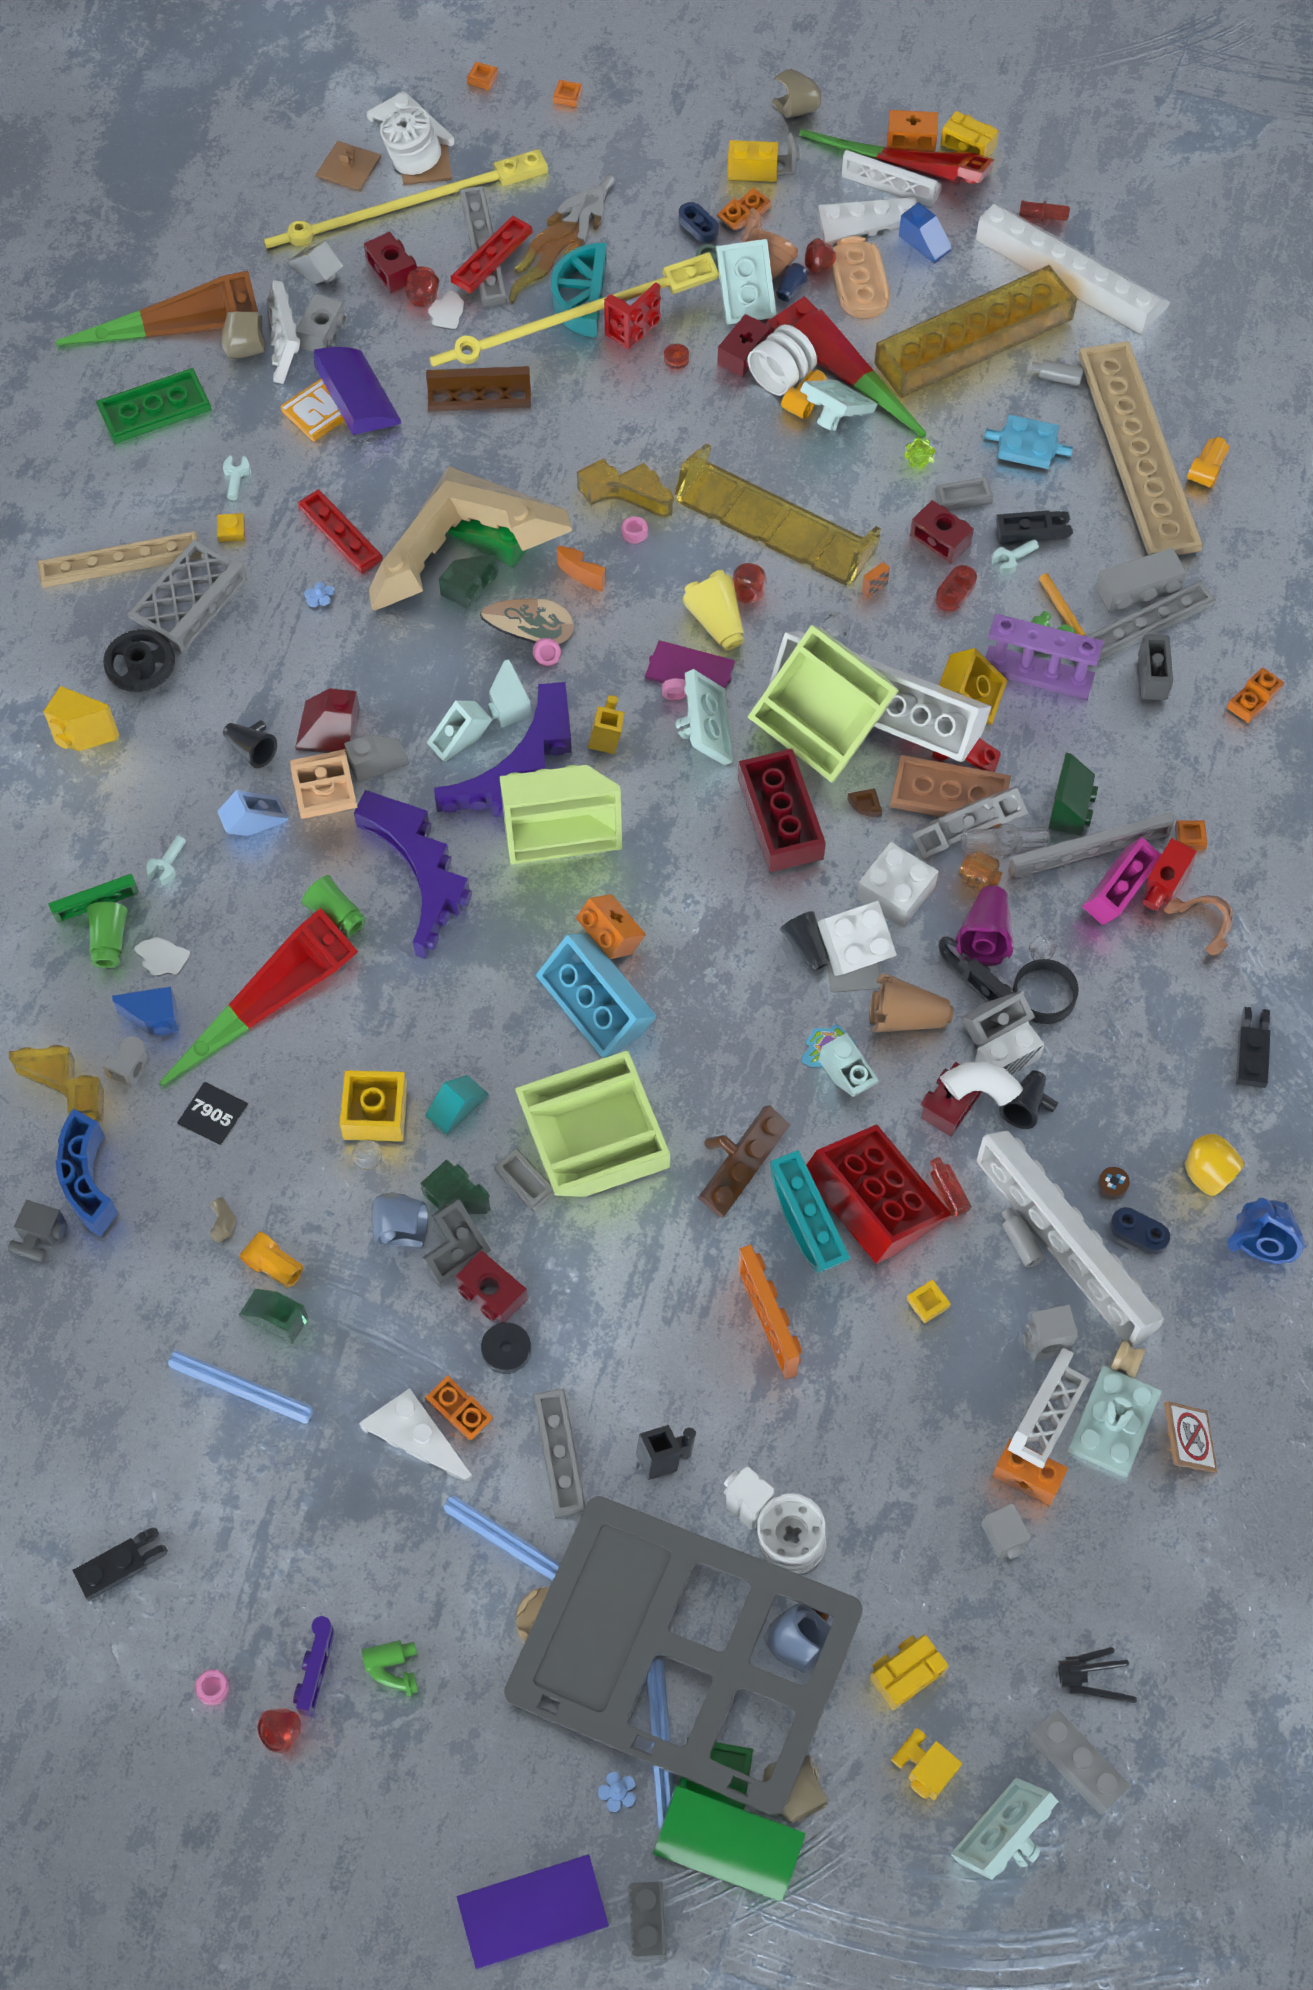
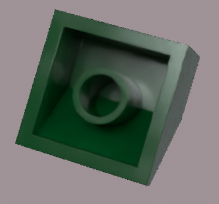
[1048,753,1098,836]

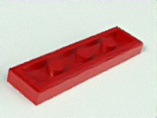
[450,215,533,294]
[298,489,383,574]

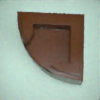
[847,788,882,817]

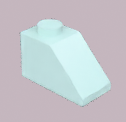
[487,659,532,728]
[427,701,493,761]

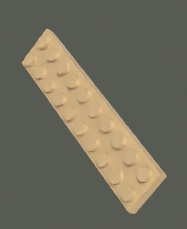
[1078,341,1203,555]

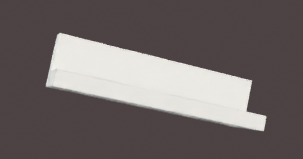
[841,150,942,207]
[1008,1348,1090,1468]

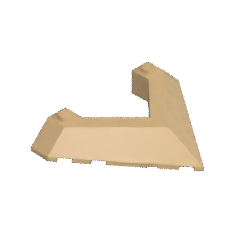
[369,466,573,611]

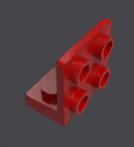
[604,282,661,350]

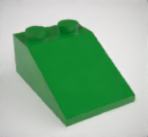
[448,519,530,568]

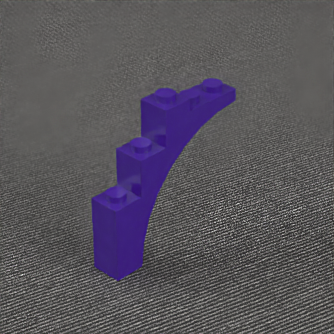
[434,682,572,817]
[354,790,472,959]

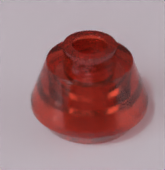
[805,238,836,273]
[257,1708,301,1754]

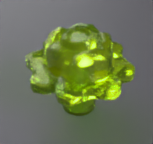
[904,437,936,469]

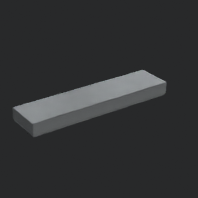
[533,1388,586,1519]

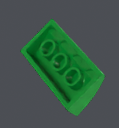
[652,1786,806,1902]

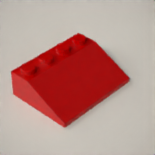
[806,1124,952,1264]

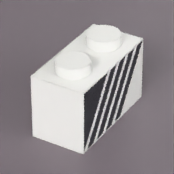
[975,1021,1044,1075]

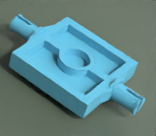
[984,415,1073,469]

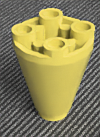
[682,570,744,651]

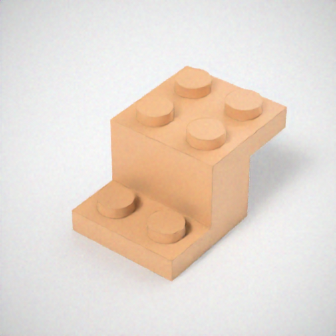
[290,749,358,819]

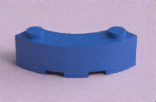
[56,1108,118,1238]

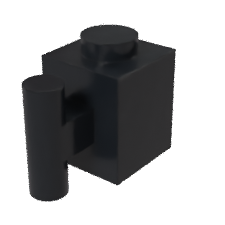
[636,1425,696,1480]

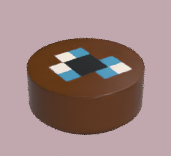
[1098,1167,1130,1199]

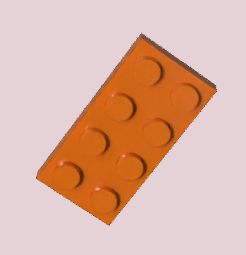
[738,1244,802,1380]

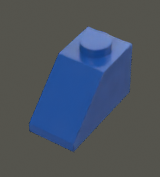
[899,202,952,264]
[112,986,179,1036]

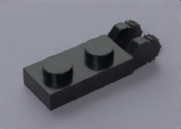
[996,510,1073,542]
[1236,1007,1271,1088]
[72,1527,168,1601]

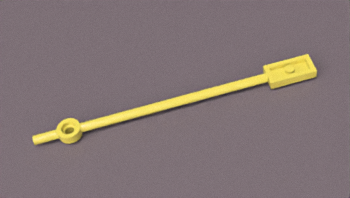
[263,149,548,249]
[429,252,719,367]

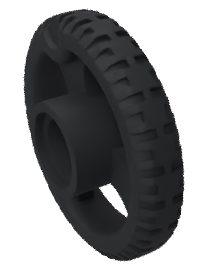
[103,629,175,692]

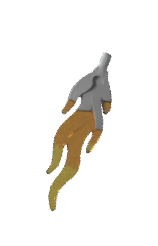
[510,174,615,304]

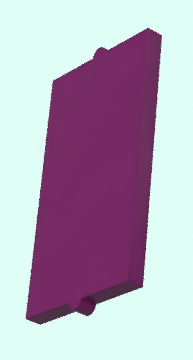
[645,640,735,689]

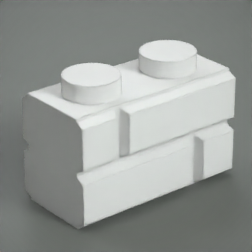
[723,1467,774,1530]

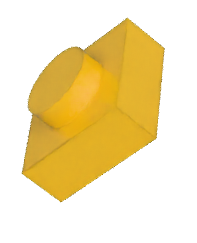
[217,513,245,542]
[906,1279,951,1324]

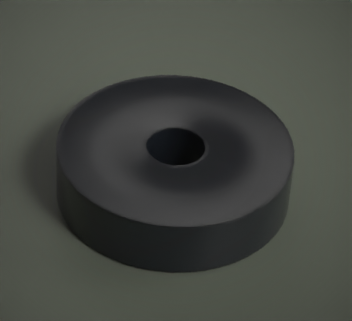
[481,1322,531,1374]

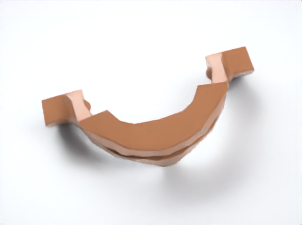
[1163,895,1233,956]

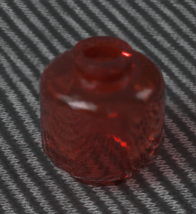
[405,266,440,307]
[732,563,767,603]

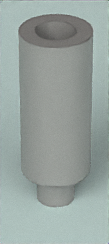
[1030,359,1084,387]
[1001,1208,1045,1268]

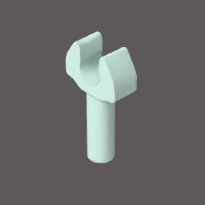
[223,455,251,501]
[991,539,1039,574]
[146,835,186,886]

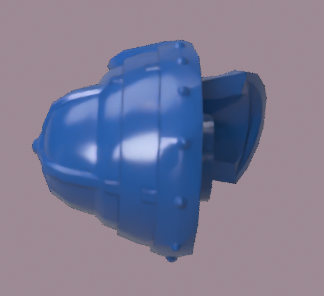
[1227,1198,1306,1264]

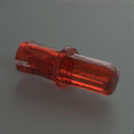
[1019,200,1070,221]

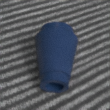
[776,263,809,302]

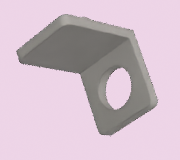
[777,133,800,176]

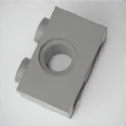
[296,294,347,353]
[1022,1304,1079,1362]

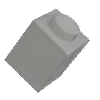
[981,1503,1031,1559]

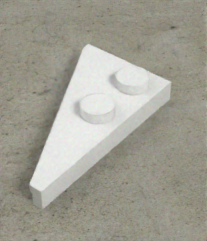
[367,91,454,147]
[359,1388,473,1482]

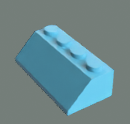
[536,933,657,1058]

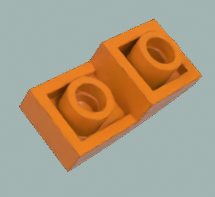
[717,187,772,231]
[557,545,606,592]
[1226,667,1285,723]
[425,1375,493,1441]

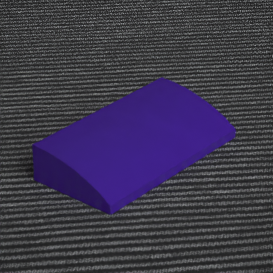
[314,347,401,435]
[456,1854,609,1970]

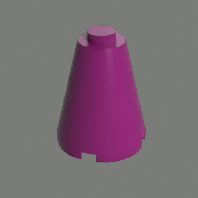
[955,885,1014,966]

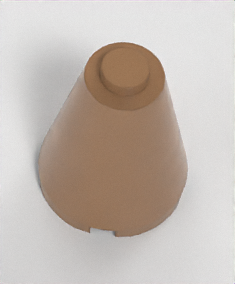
[869,973,954,1032]

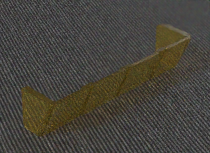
[675,443,881,586]

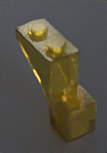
[577,458,674,518]
[9,1045,104,1122]

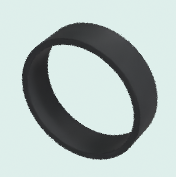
[1012,959,1079,1024]

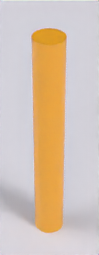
[1039,573,1086,636]

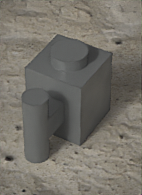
[8,1199,67,1262]

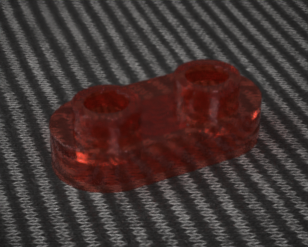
[935,565,977,612]

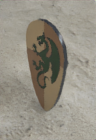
[480,598,574,646]

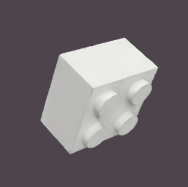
[856,842,939,928]
[816,900,897,976]

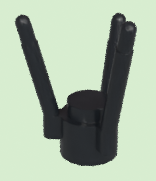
[1058,1647,1137,1703]

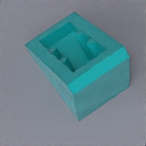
[425,1075,489,1135]

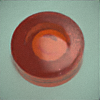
[664,343,689,369]

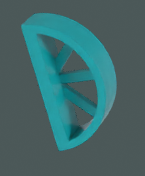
[551,243,607,338]
[770,1150,851,1273]

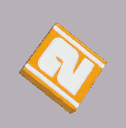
[280,379,345,442]

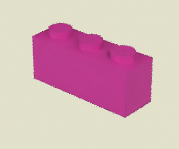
[1082,837,1161,925]

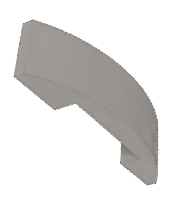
[912,786,1028,859]

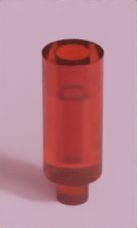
[930,1157,972,1217]

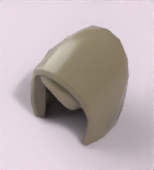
[772,69,821,118]
[221,312,266,359]
[762,1754,828,1824]

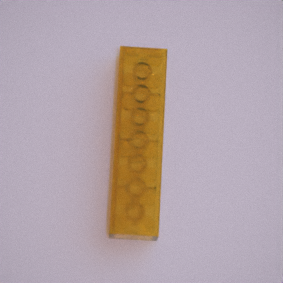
[874,265,1077,398]

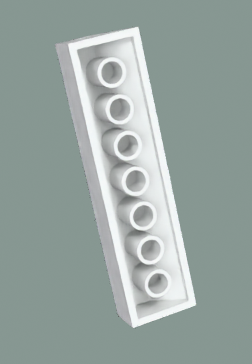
[976,204,1170,335]
[769,631,992,762]
[976,1131,1164,1347]

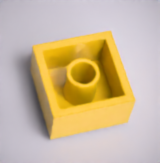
[339,1070,408,1141]

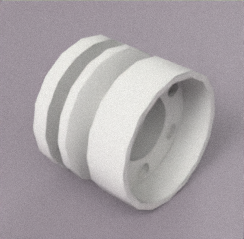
[380,105,441,175]
[748,324,817,396]
[757,1494,827,1575]

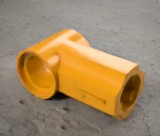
[781,370,828,420]
[1187,436,1230,489]
[239,1231,304,1289]

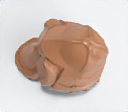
[741,207,798,279]

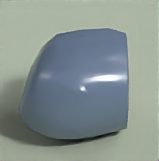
[371,1192,428,1247]
[764,1603,831,1673]

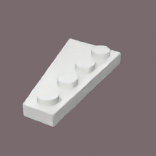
[818,197,917,249]
[267,280,300,384]

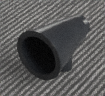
[223,720,277,768]
[780,911,829,971]
[999,1070,1059,1129]

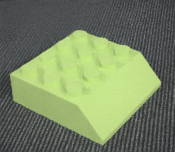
[748,625,899,783]
[500,765,622,865]
[515,1050,670,1197]

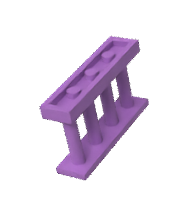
[985,613,1104,700]

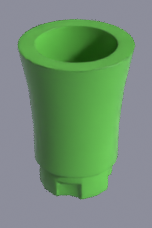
[301,875,366,938]
[87,902,128,968]

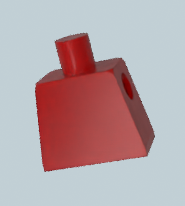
[1143,838,1197,911]

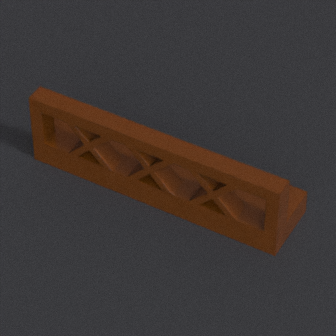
[426,366,531,411]

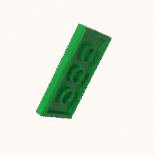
[96,368,212,444]

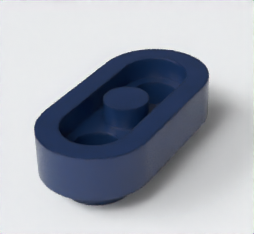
[678,202,719,243]
[1110,1207,1170,1254]

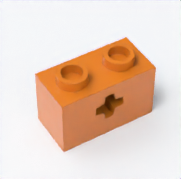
[887,110,938,152]
[576,894,646,959]
[992,1439,1068,1506]

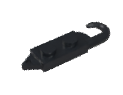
[938,937,1014,1002]

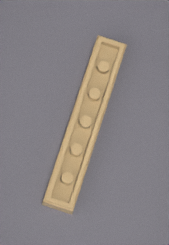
[37,531,201,588]

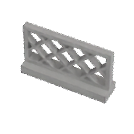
[127,540,247,654]

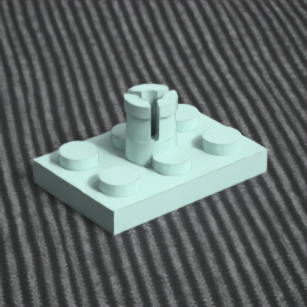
[716,239,777,325]
[800,380,878,431]
[675,669,733,766]
[1067,1365,1162,1478]
[951,1778,1059,1880]

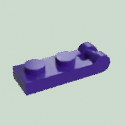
[293,1616,335,1717]

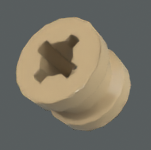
[1111,1340,1146,1378]

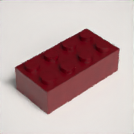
[738,748,826,873]

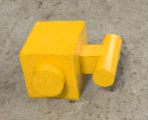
[588,695,625,754]
[891,1728,963,1801]

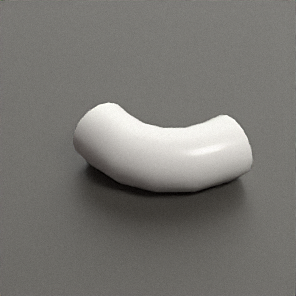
[940,1061,1023,1106]

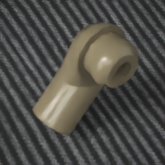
[210,1197,236,1243]

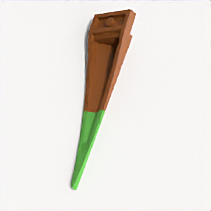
[55,270,259,345]

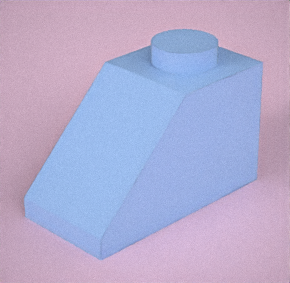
[217,790,289,836]

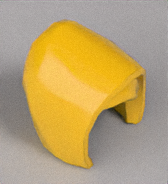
[1185,1134,1246,1197]

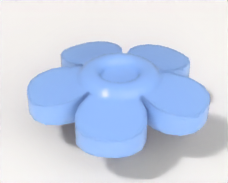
[304,582,335,607]
[598,1772,636,1813]

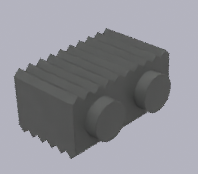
[1137,635,1173,700]
[628,1881,666,1961]

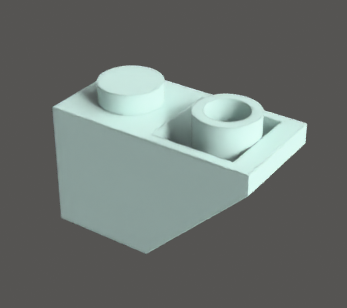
[819,1033,879,1097]

